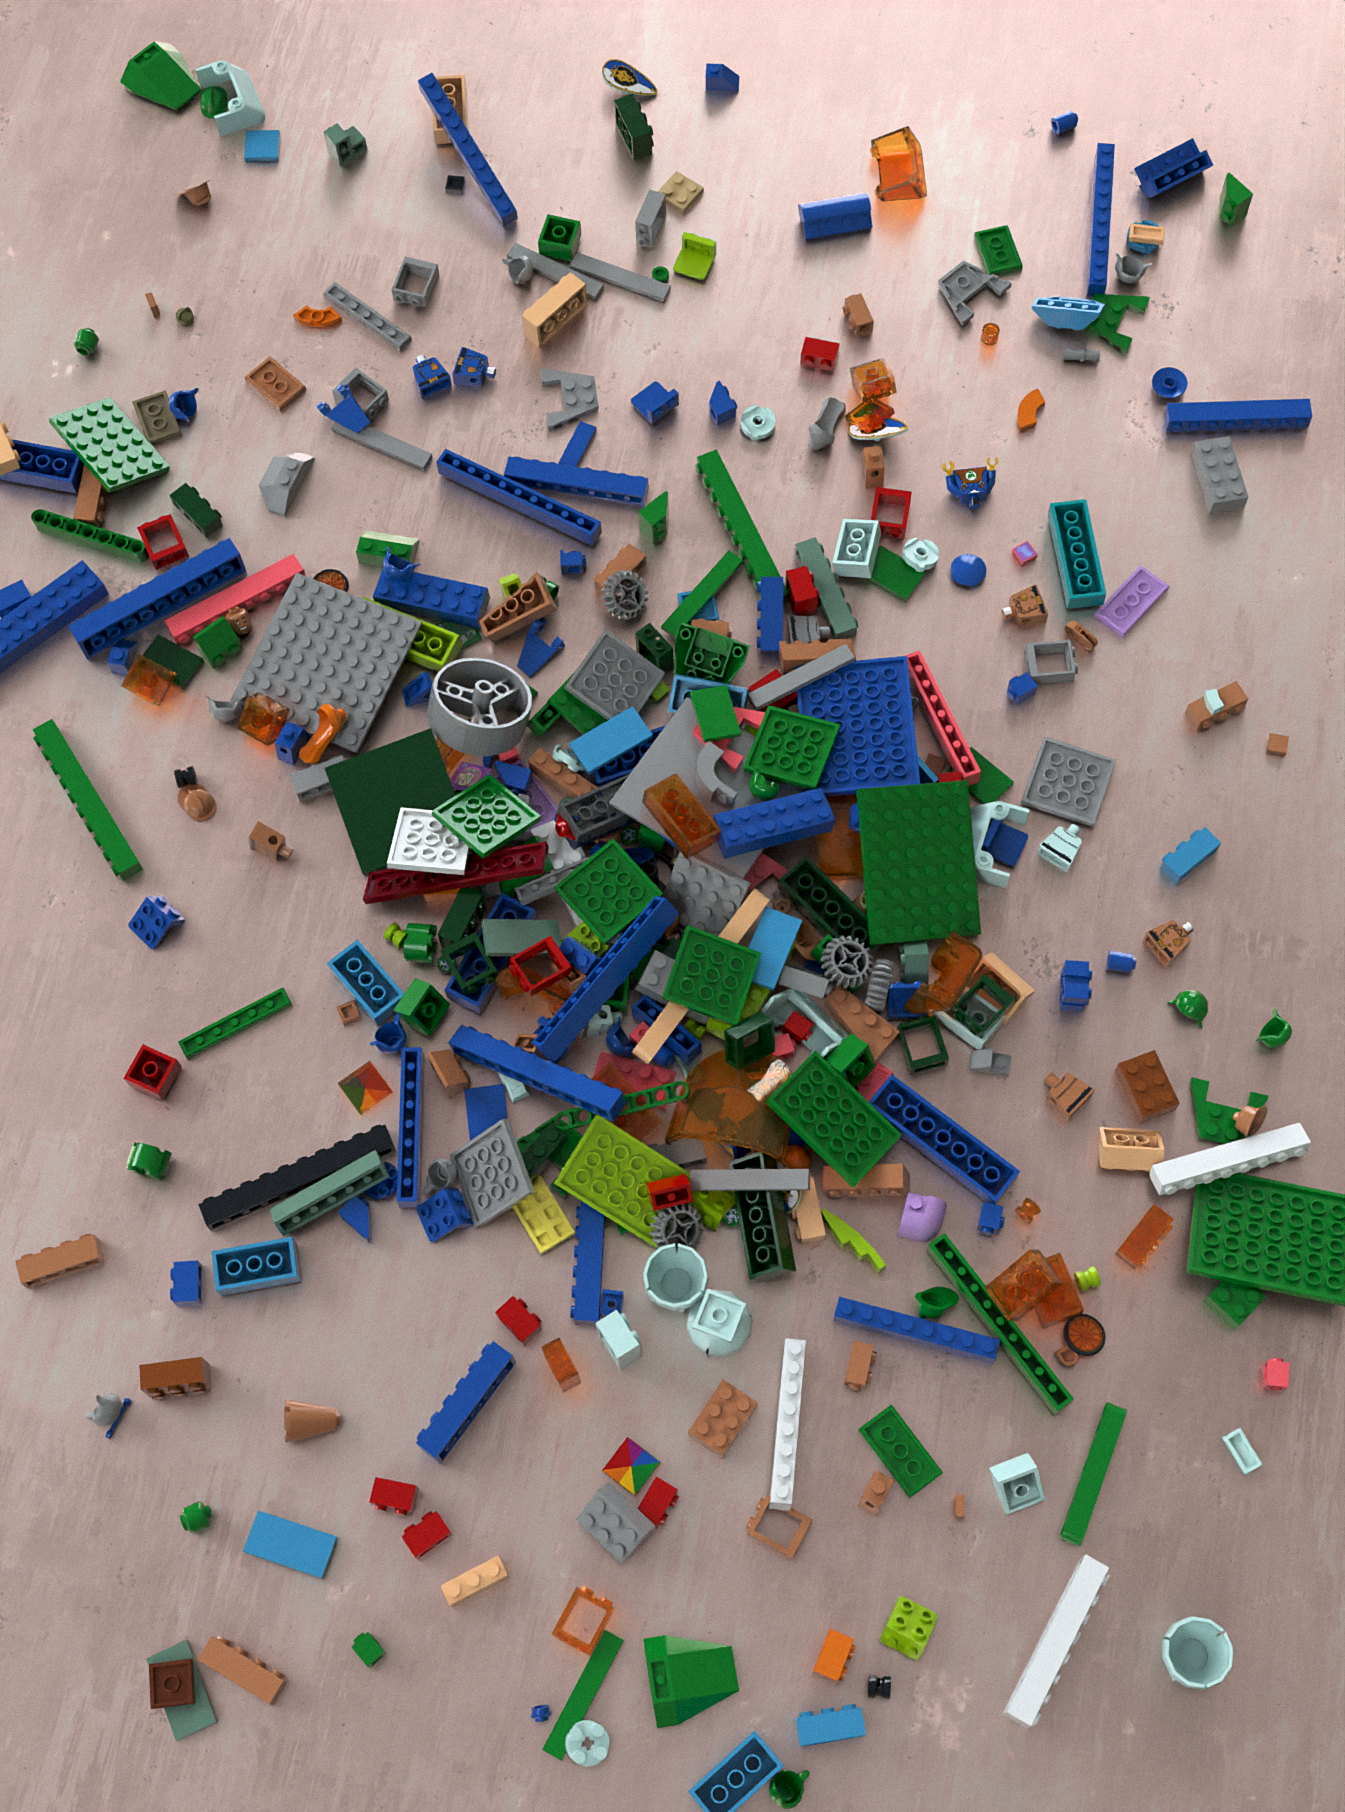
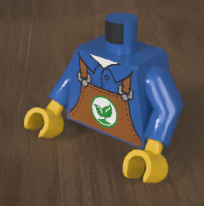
[942,457,998,510]

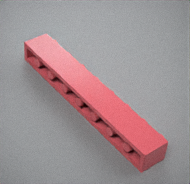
[164,554,306,645]
[905,650,981,786]

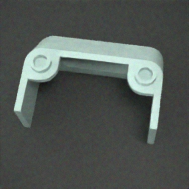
[195,61,265,136]
[970,801,1030,888]
[761,988,849,1059]

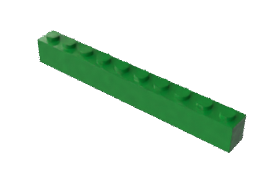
[695,449,789,604]
[32,719,143,881]
[927,1233,1074,1415]

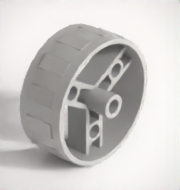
[427,658,532,756]

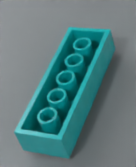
[1048,499,1106,609]

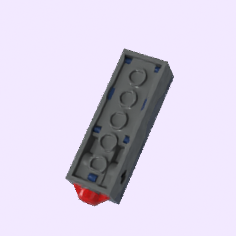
[554,774,637,850]

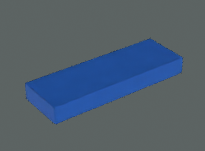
[558,421,597,467]

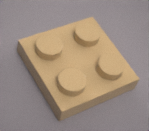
[658,171,704,214]

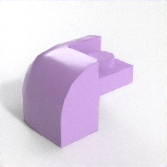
[897,1192,947,1242]

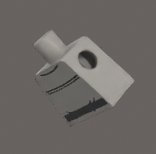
[787,615,830,644]

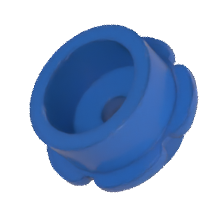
[530,1705,551,1722]

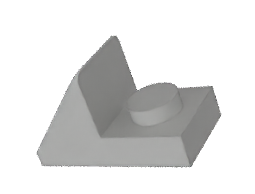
[969,1048,1011,1076]

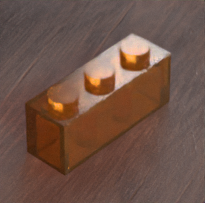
[1115,1204,1174,1270]

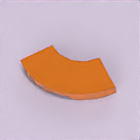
[293,305,342,328]
[1017,388,1045,431]

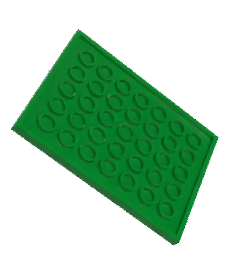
[856,780,981,945]
[1186,1173,1345,1306]

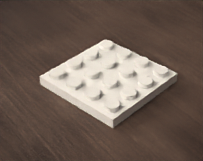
[387,808,470,875]

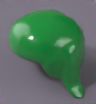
[749,767,781,800]
[1167,990,1208,1028]
[1256,1008,1292,1048]
[769,1770,809,1809]

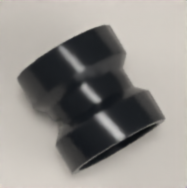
[174,766,198,788]
[868,1675,891,1699]

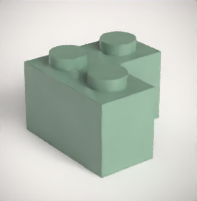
[324,123,367,166]
[899,940,929,984]

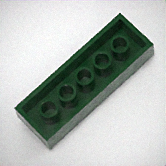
[777,856,884,963]
[729,1151,796,1282]

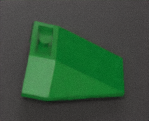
[120,41,202,111]
[674,622,750,684]
[643,1635,739,1728]

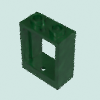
[635,622,674,675]
[441,932,499,995]
[952,974,1015,1038]
[724,1011,775,1071]
[897,1015,949,1075]

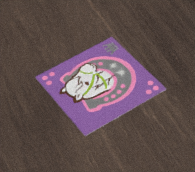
[450,761,492,791]

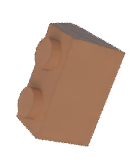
[427,1049,471,1099]

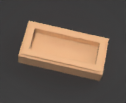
[1128,223,1165,245]

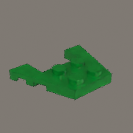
[1087,294,1150,354]
[1190,1077,1268,1145]
[517,1116,583,1198]

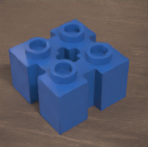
[1059,960,1092,1012]

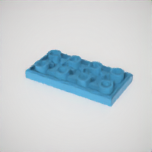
[569,706,653,775]
[749,907,802,991]
[243,1510,338,1579]

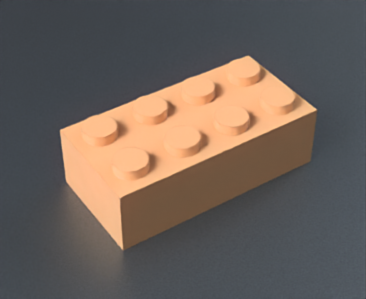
[433,74,469,144]
[522,272,587,348]

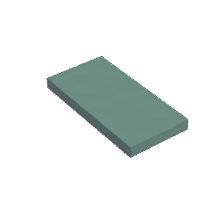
[481,919,562,957]
[146,1640,218,1741]

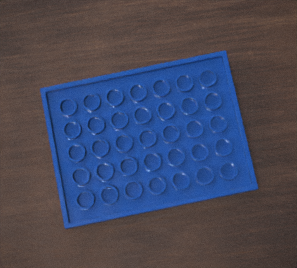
[795,656,920,797]

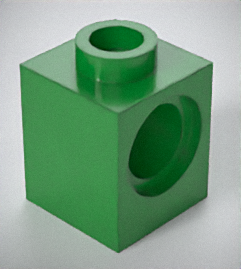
[352,1632,387,1668]

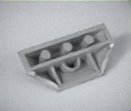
[259,452,315,517]

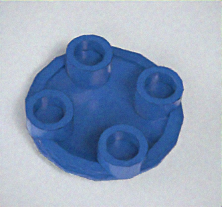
[950,554,987,588]
[364,1162,398,1200]

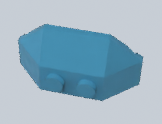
[1032,297,1105,330]

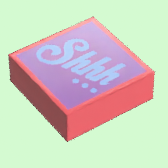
[1012,541,1038,565]

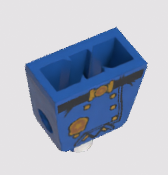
[452,347,496,386]
[413,355,452,399]

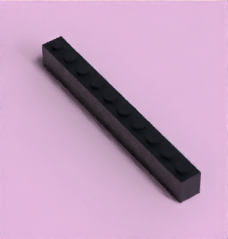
[198,1125,396,1231]

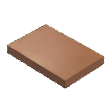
[244,356,306,411]

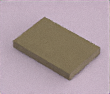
[132,390,182,445]

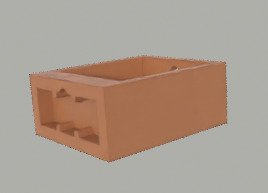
[746,1495,812,1560]

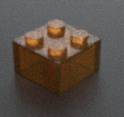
[850,358,897,404]
[121,653,177,706]
[237,692,290,746]

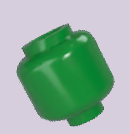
[73,328,99,355]
[180,1501,213,1533]

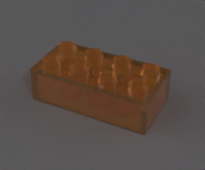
[642,773,721,859]
[591,1062,664,1143]

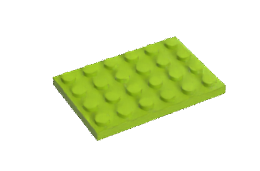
[554,1114,690,1248]

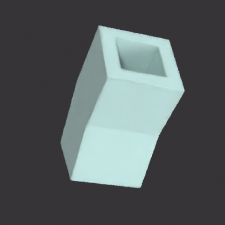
[1203,689,1224,715]

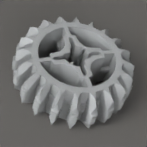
[601,570,649,620]
[821,936,874,988]
[865,959,894,1011]
[650,1203,703,1250]

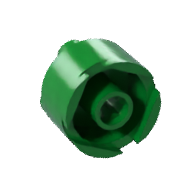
[404,923,438,963]
[126,1142,172,1180]

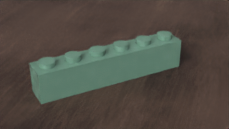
[795,537,859,639]
[269,1150,390,1236]

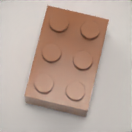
[688,1379,758,1459]

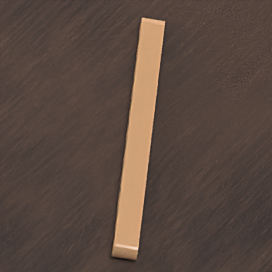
[632,888,770,1064]

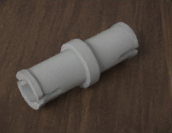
[1064,348,1100,362]

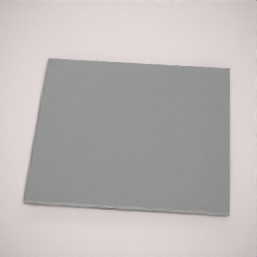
[231,572,423,753]
[609,697,805,879]

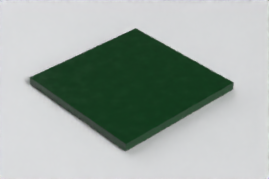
[325,728,456,875]

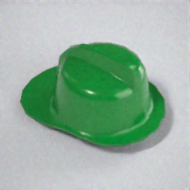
[200,86,227,119]
[915,1287,959,1319]

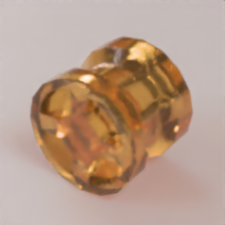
[981,323,1000,346]
[1015,1198,1041,1223]

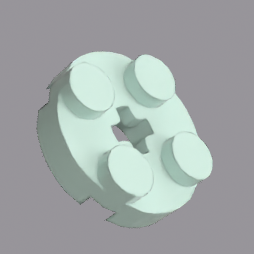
[741,405,775,441]
[902,538,939,572]
[552,744,585,773]
[565,1720,609,1767]

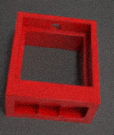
[871,487,912,538]
[137,514,189,570]
[509,935,572,997]

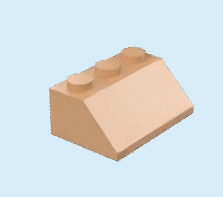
[962,952,1035,1024]
[1099,1127,1164,1172]

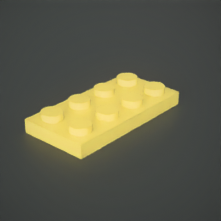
[512,1175,575,1255]

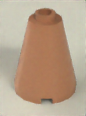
[284,1400,340,1442]

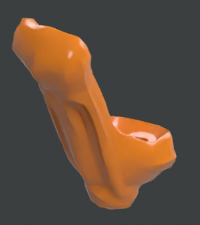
[298,703,347,764]

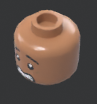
[225,606,252,635]

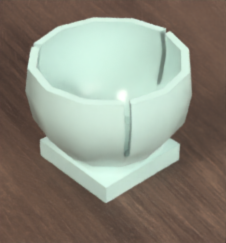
[642,1243,709,1313]
[686,1288,752,1356]
[1162,1616,1233,1690]

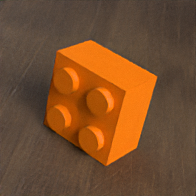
[812,1629,856,1684]

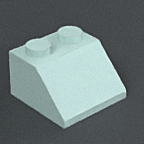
[989,1453,1045,1515]

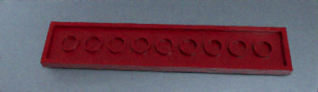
[363,841,549,904]

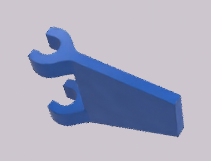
[316,384,371,433]
[517,619,565,678]

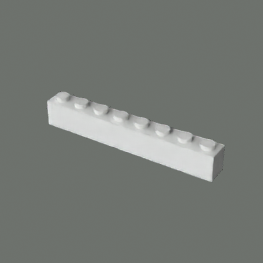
[1149,1123,1311,1196]
[769,1338,806,1511]

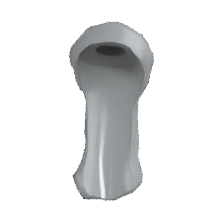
[809,397,846,451]

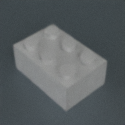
[576,1482,655,1564]

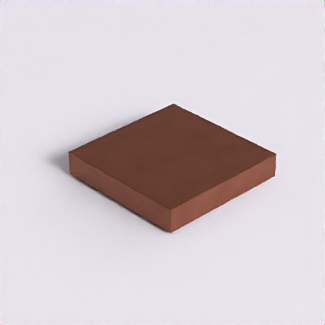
[149,1658,195,1709]

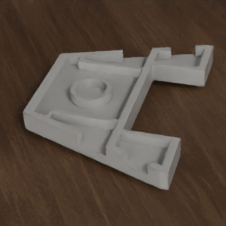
[938,261,1012,326]
[540,368,599,430]

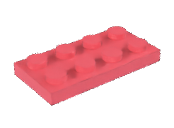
[592,1052,676,1110]

